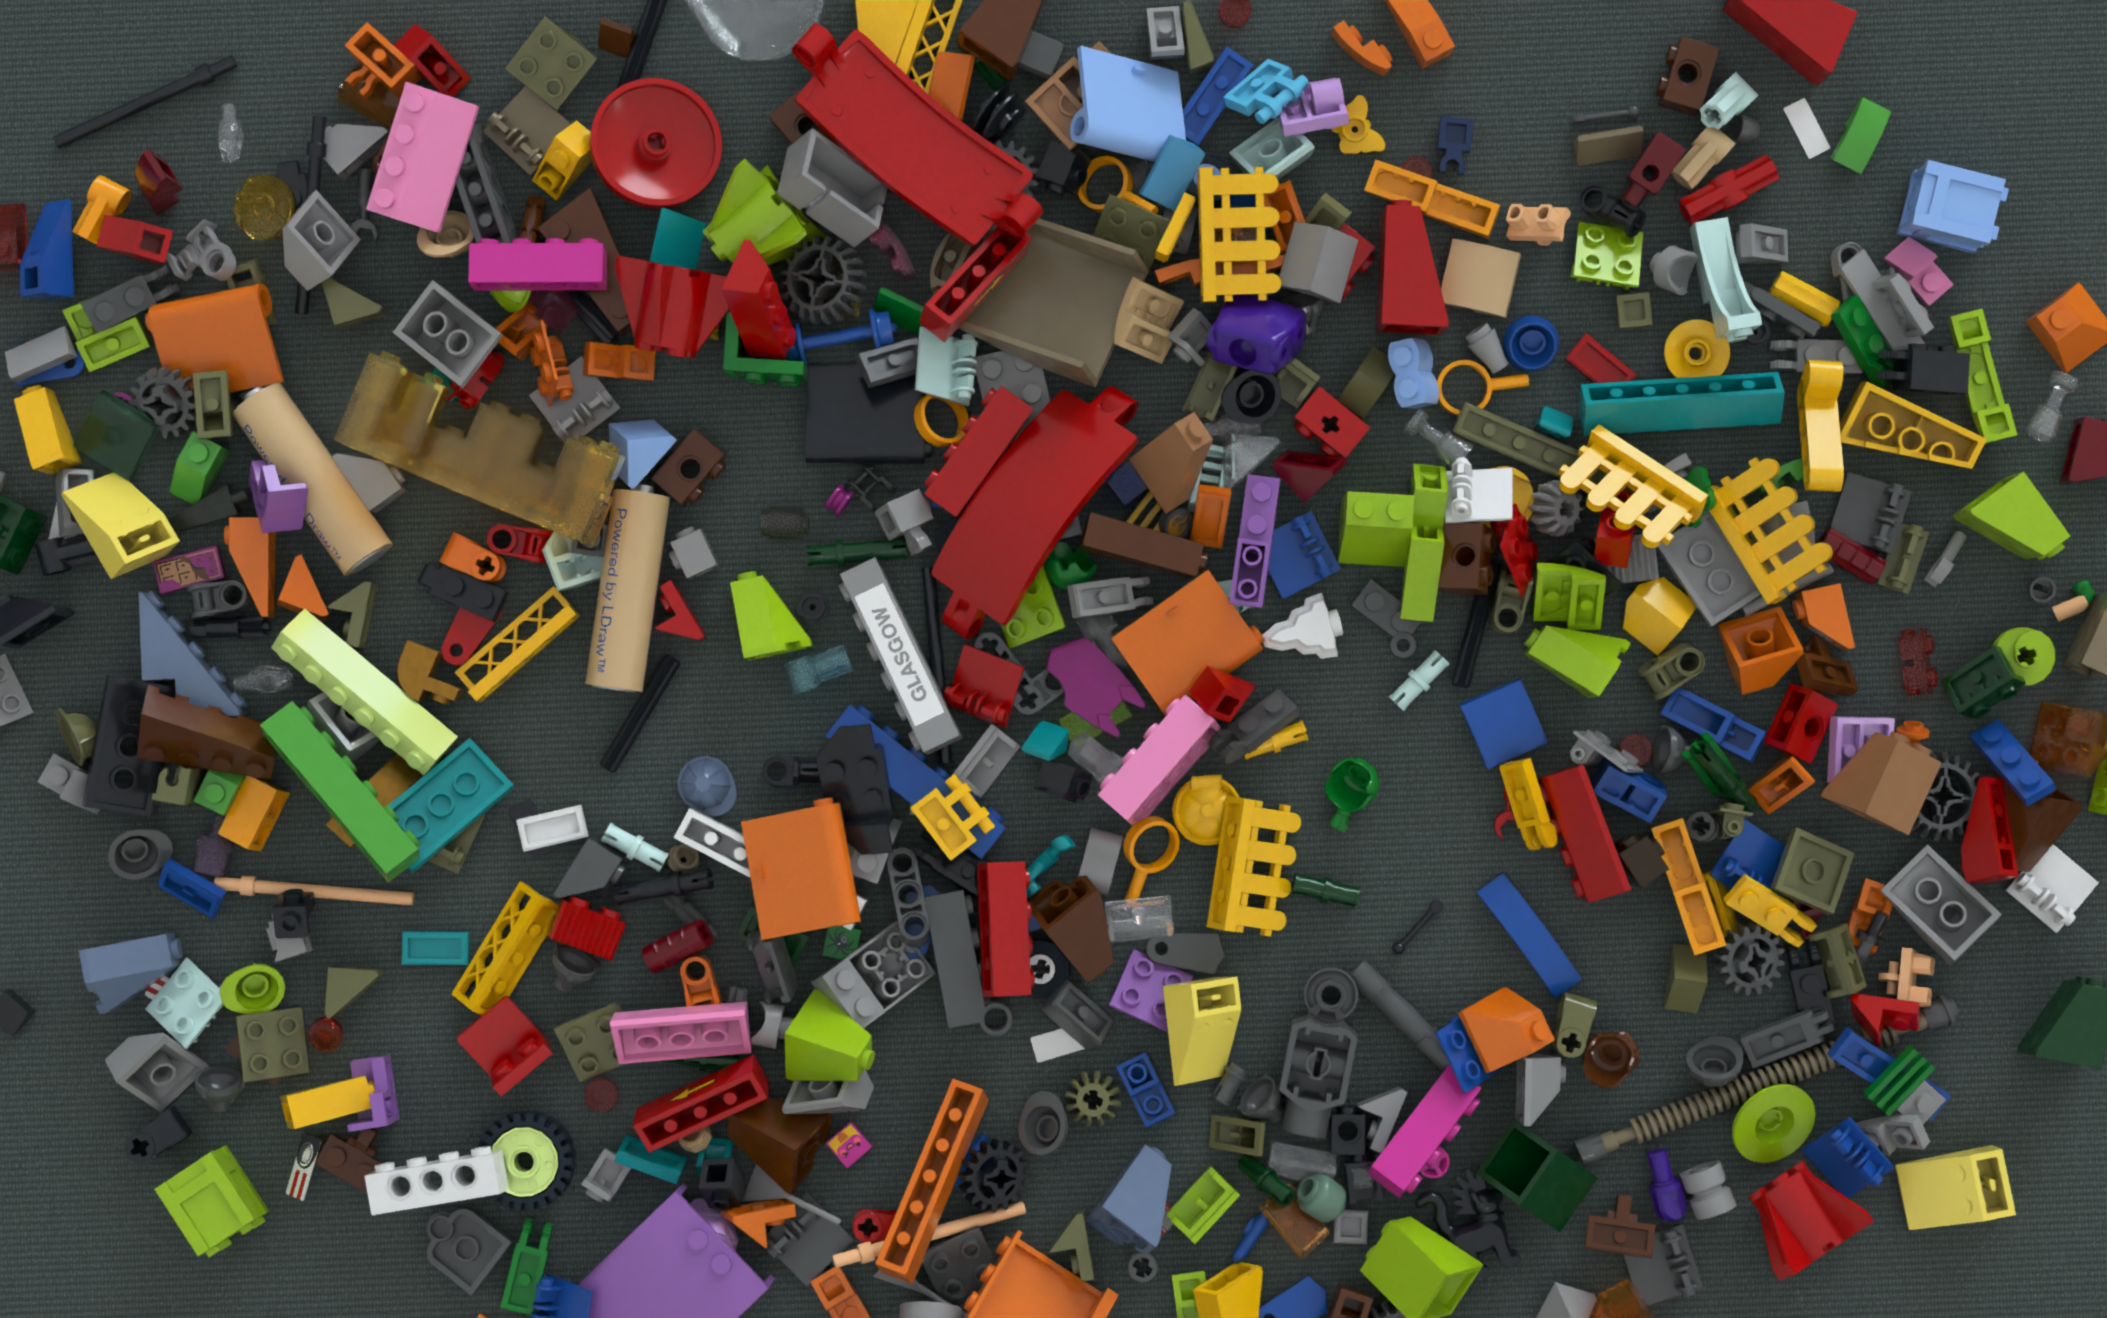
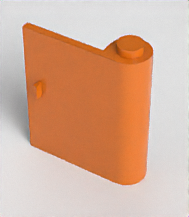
[145,283,284,392]
[1111,569,1265,717]
[741,798,861,940]

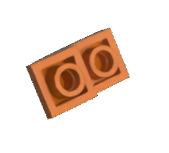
[1331,20,1392,76]

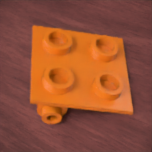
[530,320,574,407]

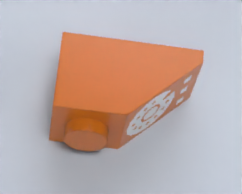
[1792,583,1855,650]

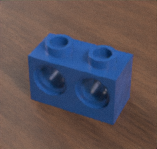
[1590,757,1667,823]

